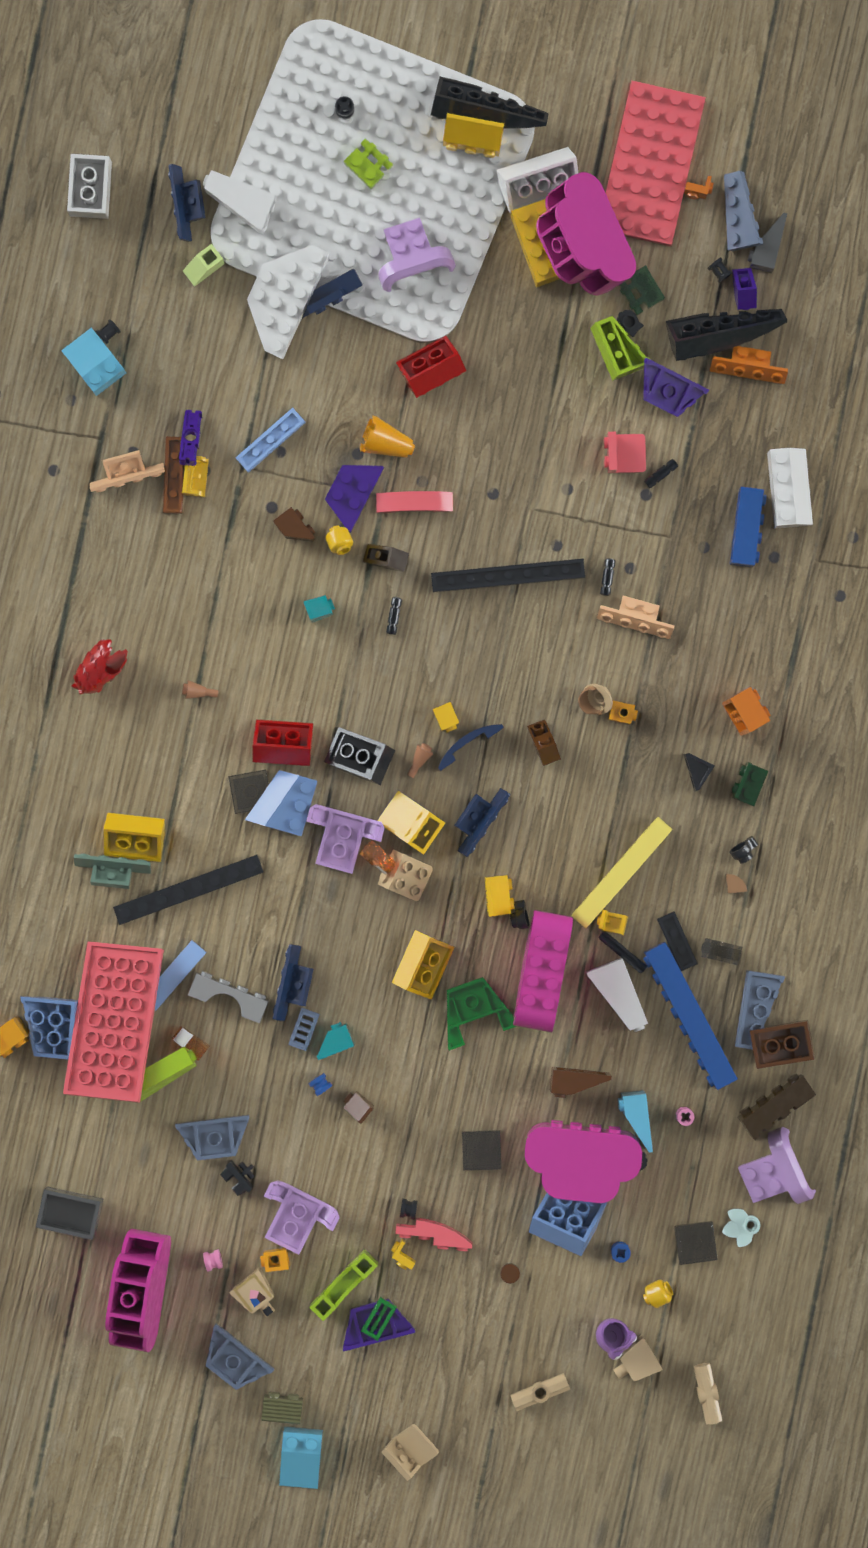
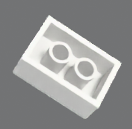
[67,154,112,219]

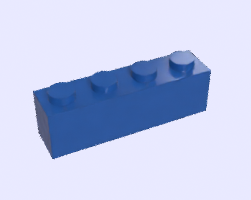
[730,487,767,567]

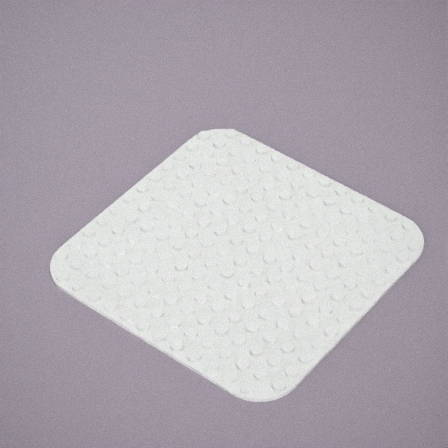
[211,19,535,342]

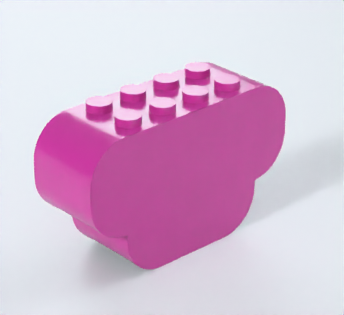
[536,172,636,296]
[513,910,573,1033]
[525,1120,642,1203]
[105,1229,171,1352]

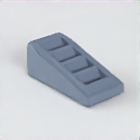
[288,1008,320,1051]

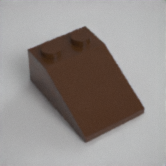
[750,1020,815,1069]
[549,1067,612,1098]

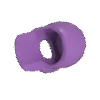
[596,1318,637,1360]

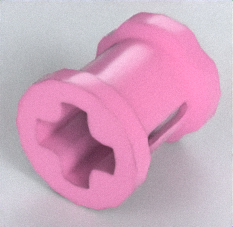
[676,1107,694,1126]

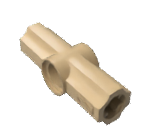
[694,1363,722,1424]
[510,1373,570,1411]

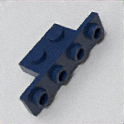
[168,164,206,242]
[302,269,363,319]
[454,788,510,857]
[273,944,314,1021]

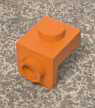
[684,176,714,199]

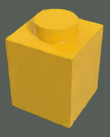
[433,702,459,733]

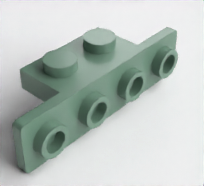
[73,853,151,889]

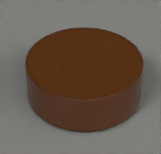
[500,1263,520,1284]

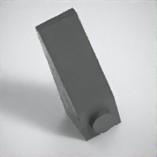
[748,213,788,273]

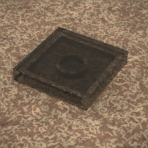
[228,770,269,814]
[462,1130,502,1171]
[674,1221,718,1265]

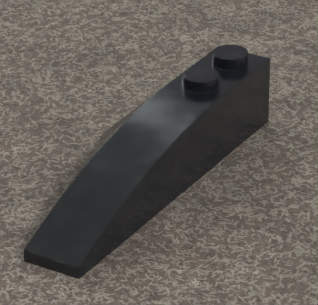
[431,76,549,129]
[666,309,787,361]

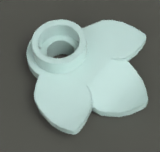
[722,1209,760,1247]

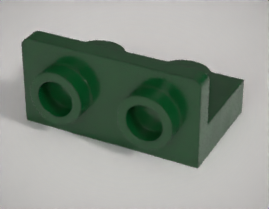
[731,762,768,807]

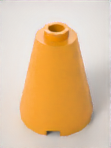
[360,415,415,458]

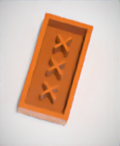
[722,687,771,736]

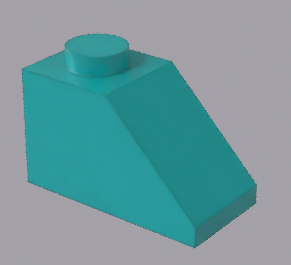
[303,595,335,623]
[317,1022,355,1060]

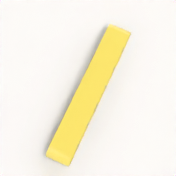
[571,817,672,929]

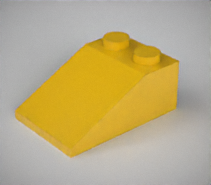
[484,875,514,917]

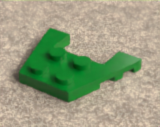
[447,977,517,1051]

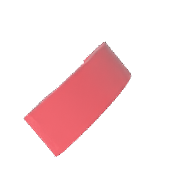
[376,491,453,513]

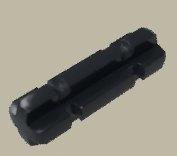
[644,459,678,489]
[600,558,616,596]
[386,597,402,635]

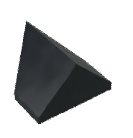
[684,753,715,791]

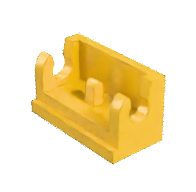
[182,456,209,497]

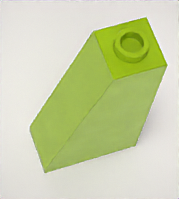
[140,1047,197,1102]

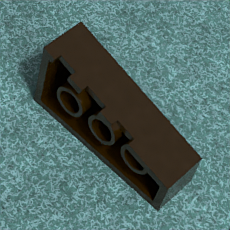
[738,1074,816,1140]

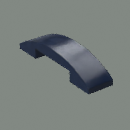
[438,724,504,771]

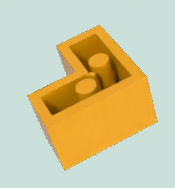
[0,1016,30,1058]

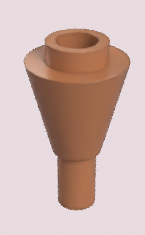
[182,680,218,699]
[407,743,434,778]

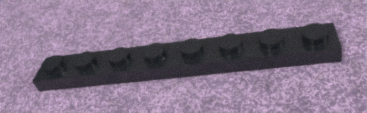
[431,558,585,593]
[113,854,264,925]

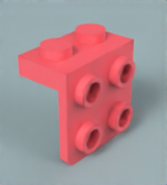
[604,431,646,473]

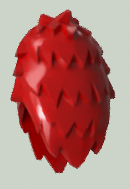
[72,639,128,695]

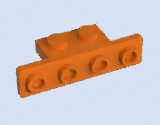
[710,346,788,384]

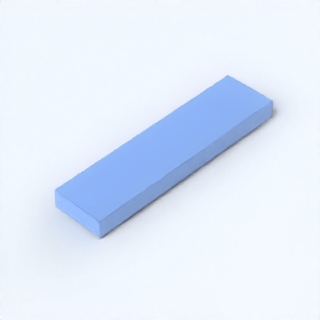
[235,408,306,473]
[155,940,207,1011]

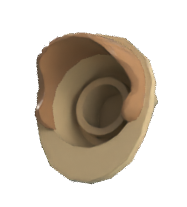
[578,684,613,715]

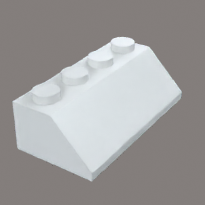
[497,147,578,213]
[767,448,813,529]

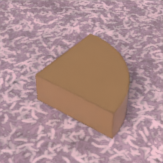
[726,874,747,893]

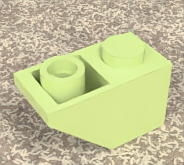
[183,244,225,287]

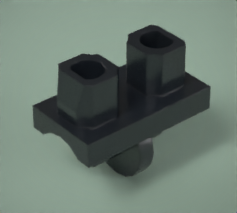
[220,1160,255,1196]

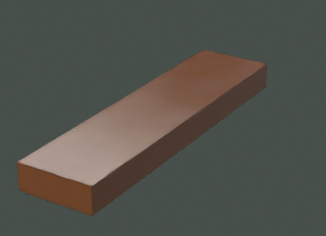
[163,436,185,514]

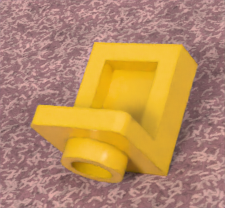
[597,910,628,935]
[391,1239,416,1270]

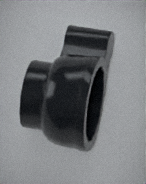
[729,836,758,864]
[510,900,530,929]

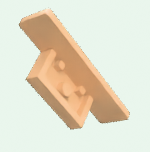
[90,450,165,493]
[597,595,674,639]

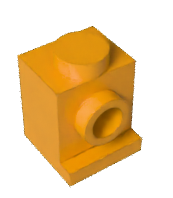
[608,700,638,725]
[260,1248,290,1272]

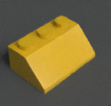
[443,113,504,158]
[104,813,165,862]
[392,930,455,1000]

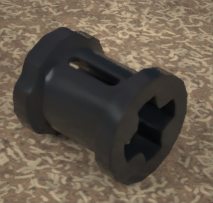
[707,257,733,283]
[96,319,121,344]

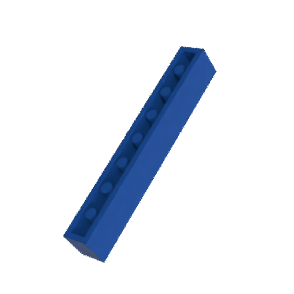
[643,942,738,1090]

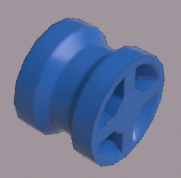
[308,1073,333,1096]
[610,1241,631,1263]

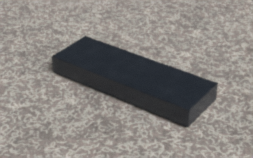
[657,911,698,971]

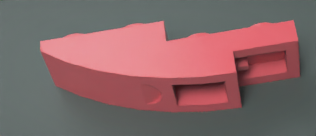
[396,1218,472,1251]

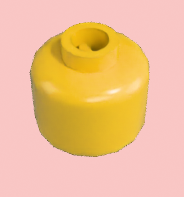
[325,525,353,555]
[643,1279,673,1308]

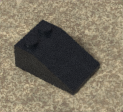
[324,727,395,786]

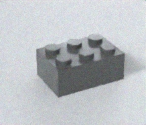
[36,1186,104,1240]

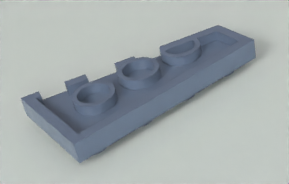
[724,171,763,251]
[735,970,785,1049]

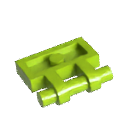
[343,138,393,189]

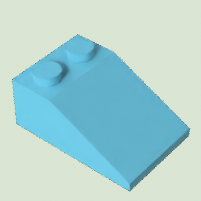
[61,327,126,396]
[617,1090,653,1153]
[279,1427,323,1489]

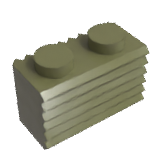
[261,1392,303,1425]

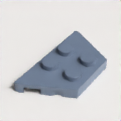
[175,1115,250,1161]
[206,1323,274,1390]

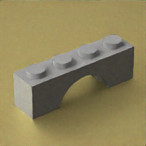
[188,971,269,1023]

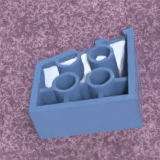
[245,770,317,836]
[20,996,78,1059]
[529,1193,607,1256]

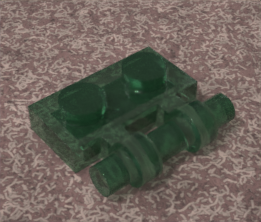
[619,265,665,316]

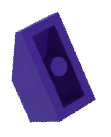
[732,268,757,310]

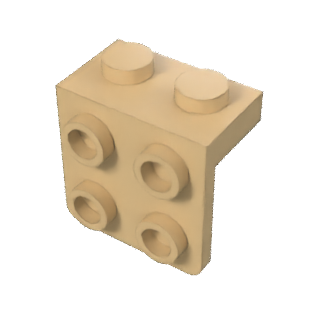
[378,849,433,901]
[382,1424,439,1481]

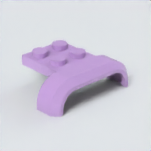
[378,218,456,292]
[306,804,384,874]
[738,1127,816,1204]
[264,1180,340,1255]

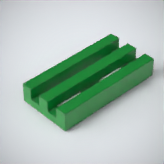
[361,1296,397,1341]

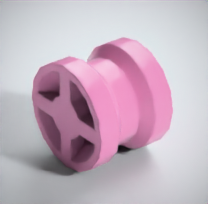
[203,1249,223,1272]

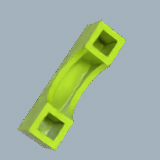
[310,1249,378,1321]

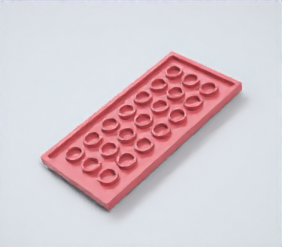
[606,80,706,246]
[63,941,164,1103]

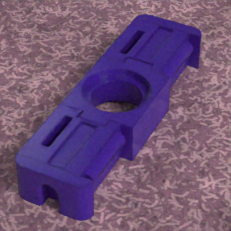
[179,410,202,466]

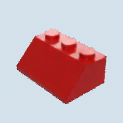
[396,335,466,398]
[252,719,313,766]

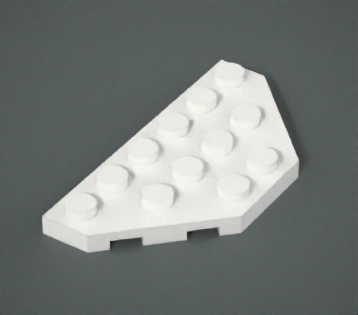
[247,245,331,359]

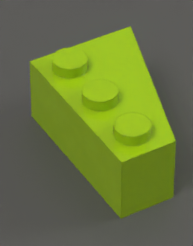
[590,316,649,381]

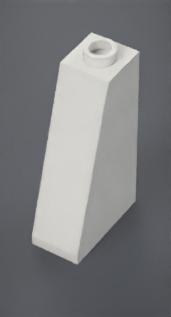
[203,170,277,235]
[586,958,648,1032]

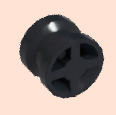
[335,96,354,119]
[400,1198,418,1220]

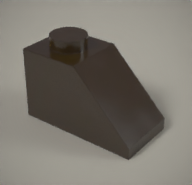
[363,544,409,572]

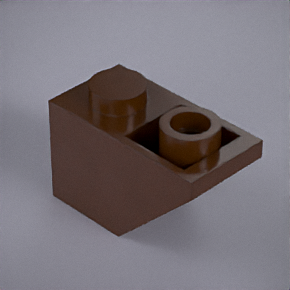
[273,507,315,542]
[527,719,561,766]

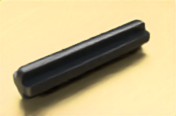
[598,931,647,973]

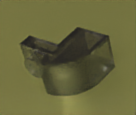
[701,938,743,965]

